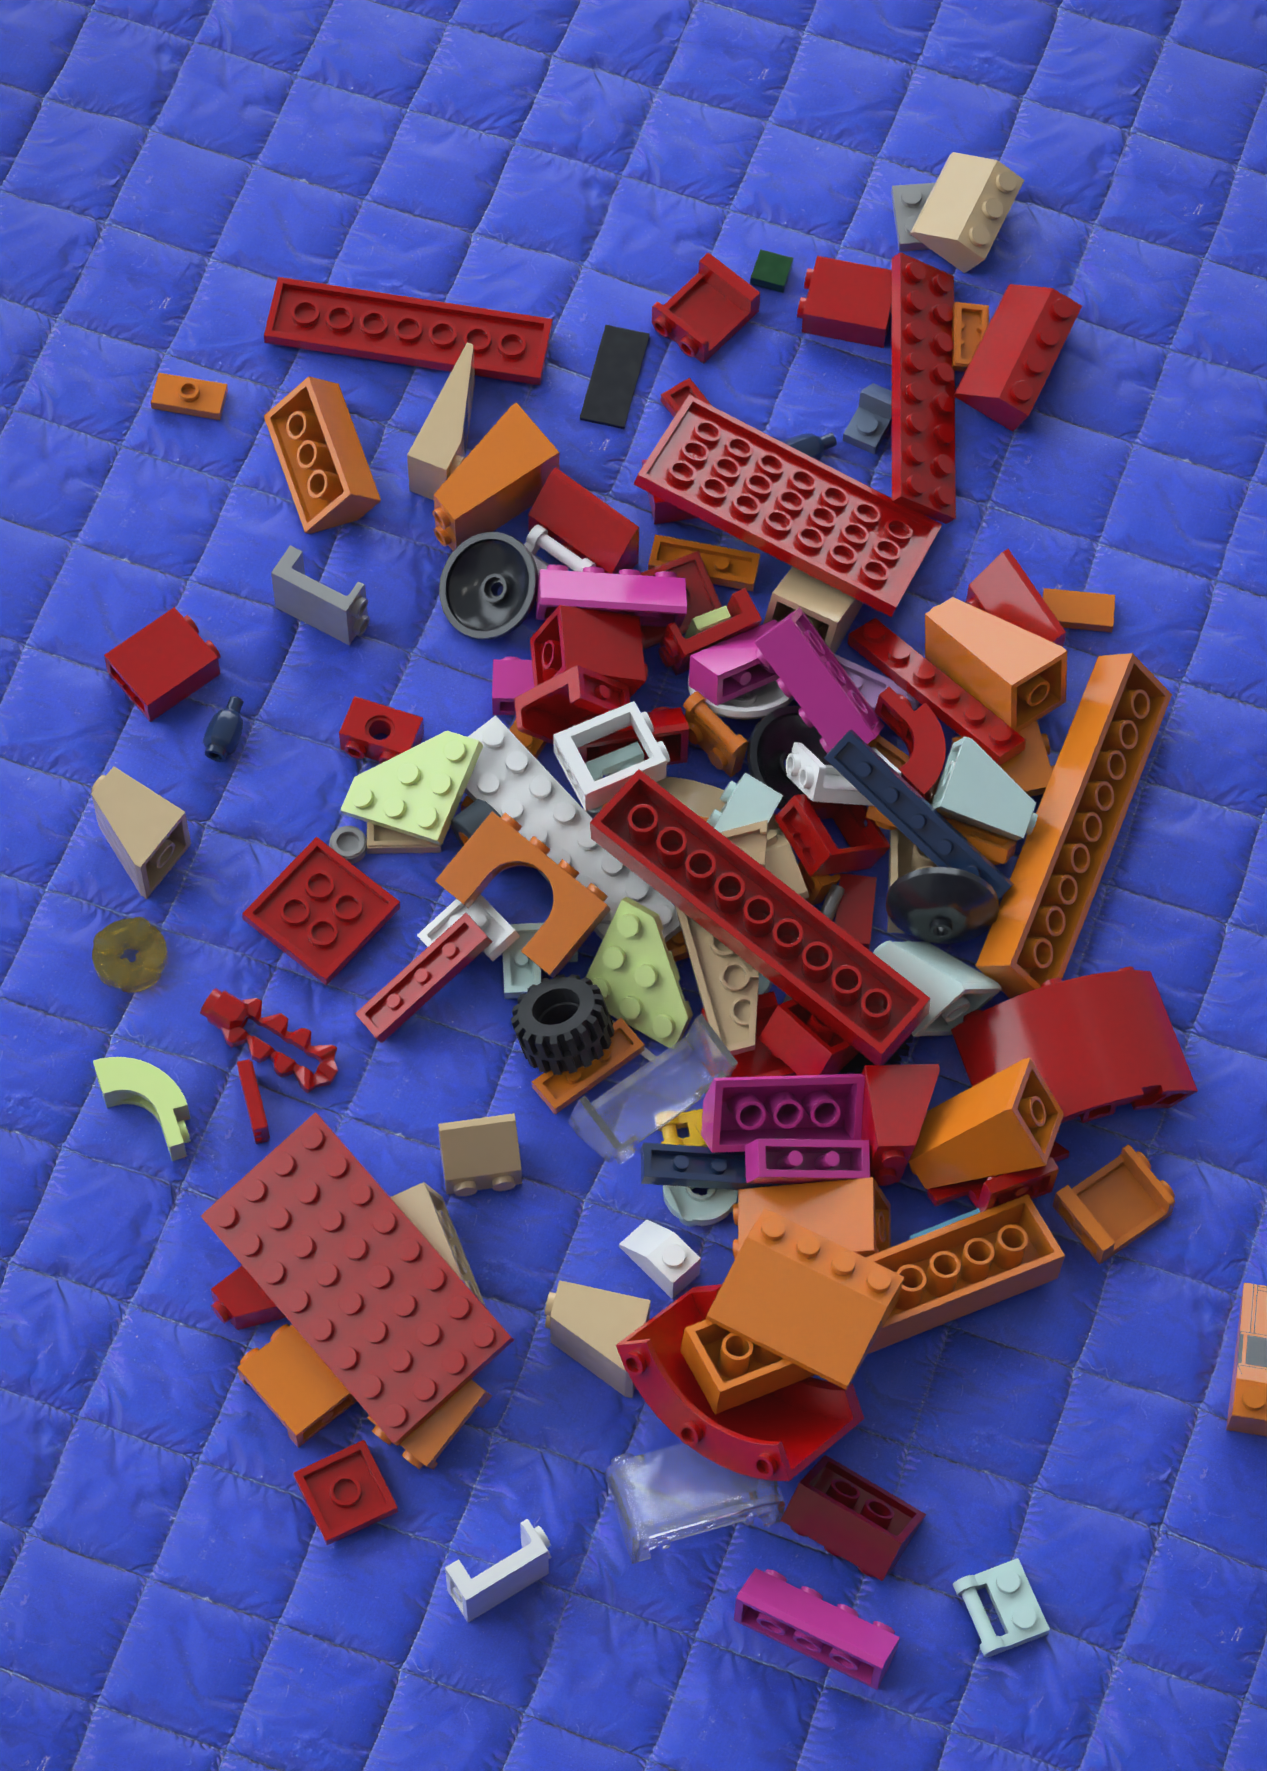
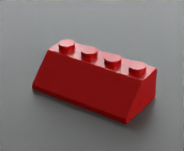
[953,284,1082,431]

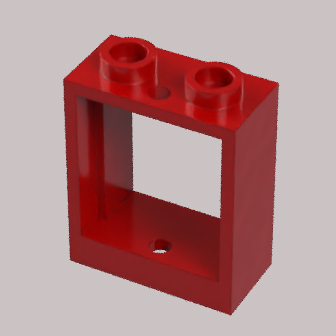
[774,794,890,877]

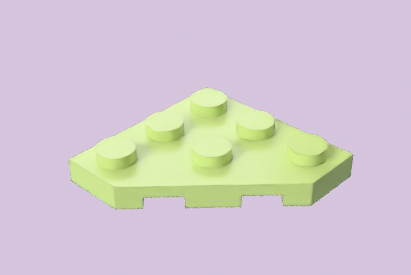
[341,731,484,845]
[586,897,693,1050]

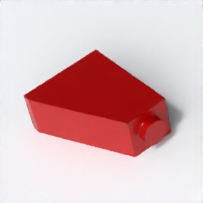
[211,1266,286,1330]

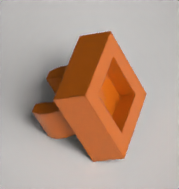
[798,861,841,906]

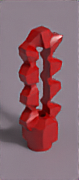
[200,988,338,1093]

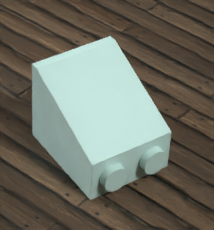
[931,736,1038,841]
[873,940,1002,1036]

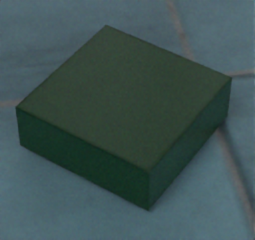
[750,249,794,293]

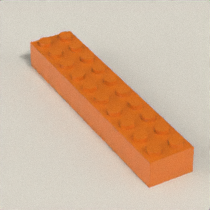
[976,653,1172,999]
[680,1194,1065,1415]

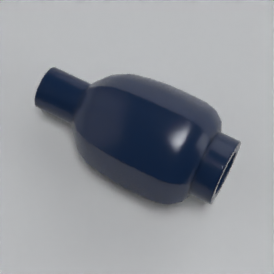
[782,432,837,461]
[203,696,244,762]

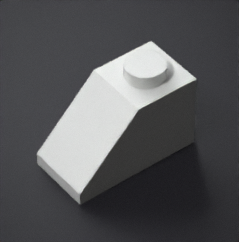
[619,1220,701,1299]

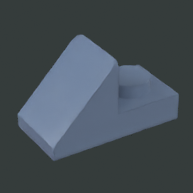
[843,383,892,455]

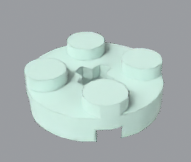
[663,1185,738,1227]

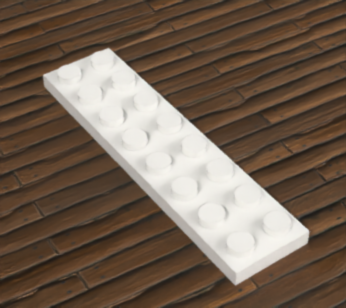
[464,715,681,943]

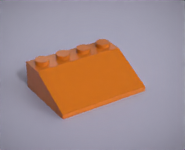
[706,1207,904,1390]

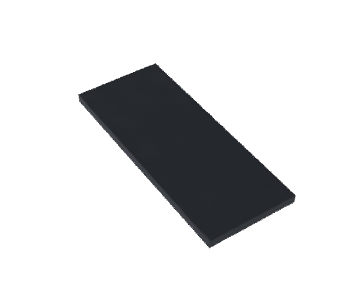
[580,325,650,429]

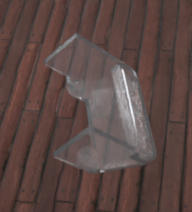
[568,1014,738,1164]

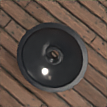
[439,532,539,640]
[747,706,831,810]
[886,867,999,944]

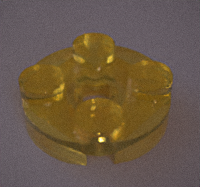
[92,917,168,993]

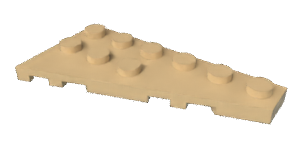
[675,820,768,1059]

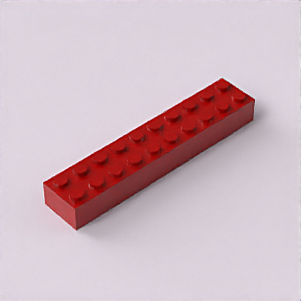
[590,769,931,1065]

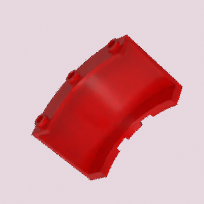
[951,966,1198,1133]
[616,1284,864,1481]

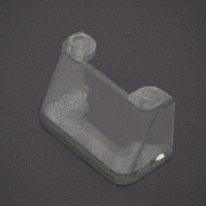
[605,1443,785,1564]

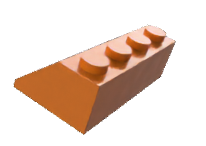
[264,376,381,534]

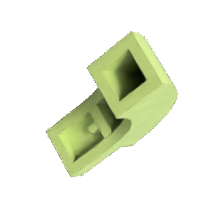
[93,1057,191,1161]

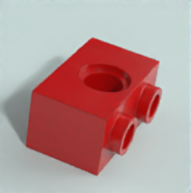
[339,696,424,764]

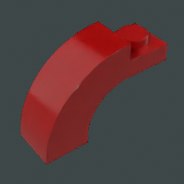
[874,687,946,802]

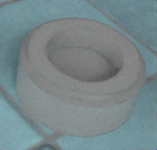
[330,826,367,864]

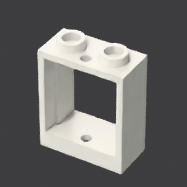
[553,701,670,812]

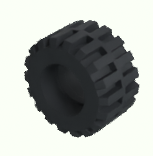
[511,974,614,1075]

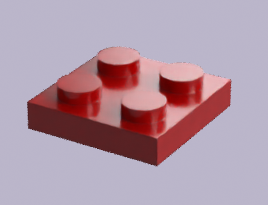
[293,1440,398,1545]

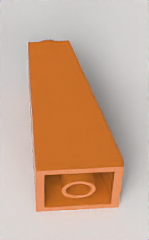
[432,403,560,551]
[925,597,1067,732]
[908,1057,1064,1189]
[733,1177,891,1259]

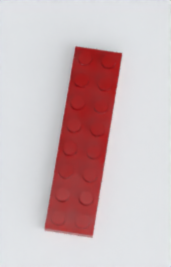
[892,252,956,524]
[264,277,553,385]

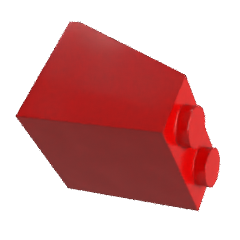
[530,605,648,697]
[861,1064,940,1186]

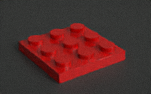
[242,837,400,986]

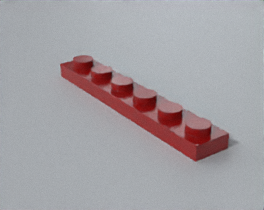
[848,618,1026,766]

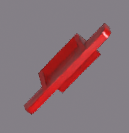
[927,1141,1070,1212]

